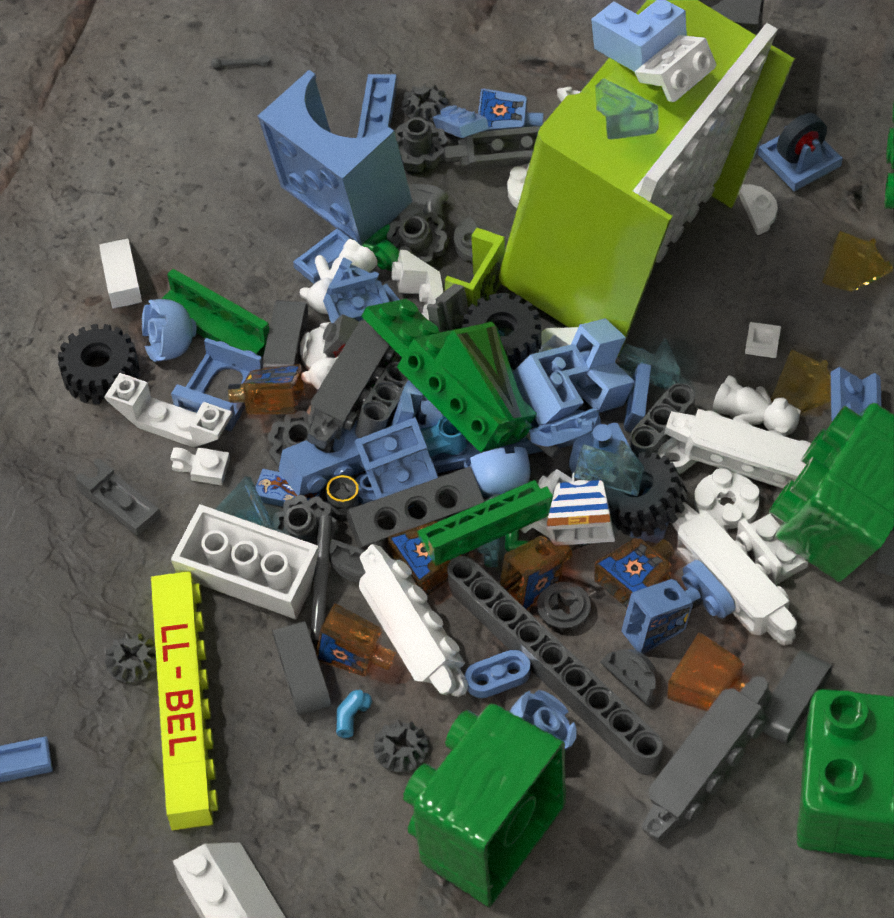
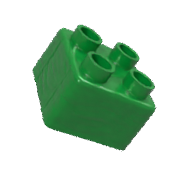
[769,403,894,583]
[796,689,894,860]
[403,704,566,907]

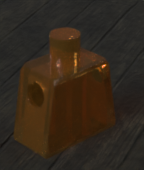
[667,632,746,711]

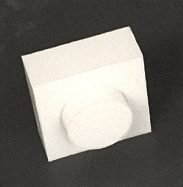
[745,322,781,358]

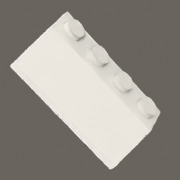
[171,504,319,619]
[173,842,286,918]

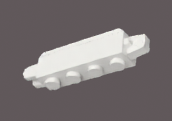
[665,409,811,488]
[671,502,797,646]
[359,544,469,697]

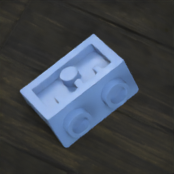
[831,367,881,421]

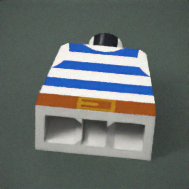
[547,469,615,546]

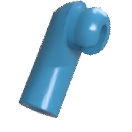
[336,690,372,738]

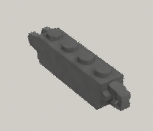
[444,126,541,170]
[307,320,396,449]
[641,675,772,842]

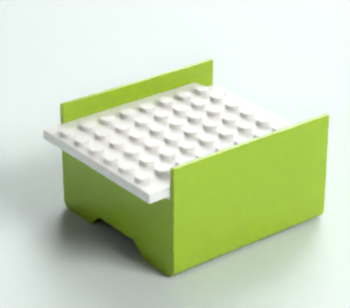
[498,0,795,358]

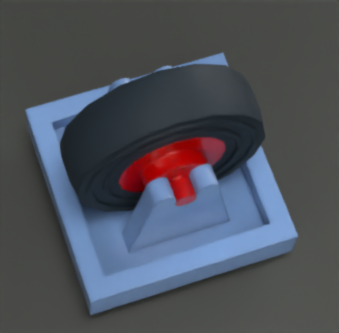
[758,113,842,191]

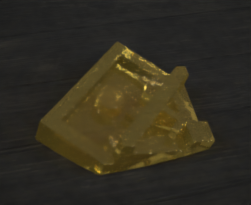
[822,231,894,292]
[770,349,831,413]

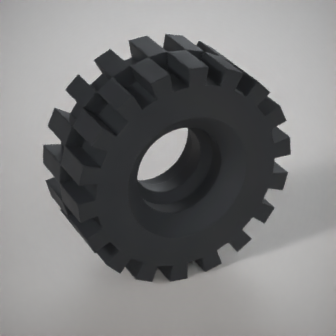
[462,293,542,370]
[58,324,140,404]
[603,452,688,537]

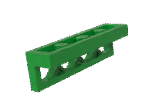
[162,269,269,357]
[417,480,553,566]

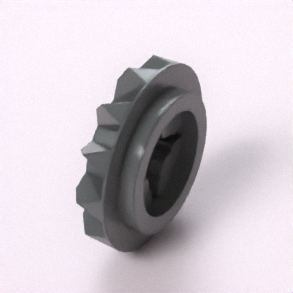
[402,83,448,121]
[537,582,591,632]
[105,633,157,683]
[373,719,429,772]

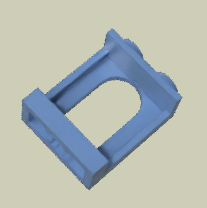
[171,338,263,431]

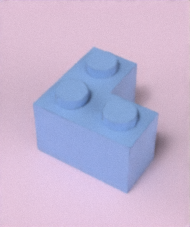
[591,0,687,72]
[571,318,635,412]
[512,344,590,426]

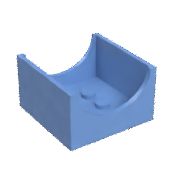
[258,70,412,246]

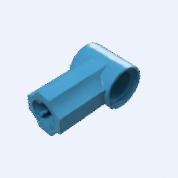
[420,416,468,456]

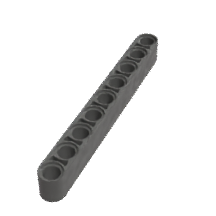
[447,556,663,775]

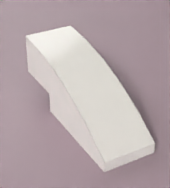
[99,239,142,309]

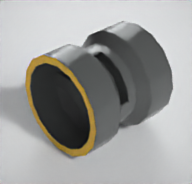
[326,475,359,520]

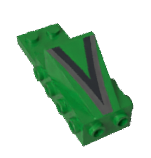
[361,299,537,453]

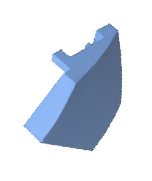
[323,257,390,323]
[529,408,601,446]

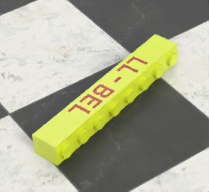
[151,571,218,830]

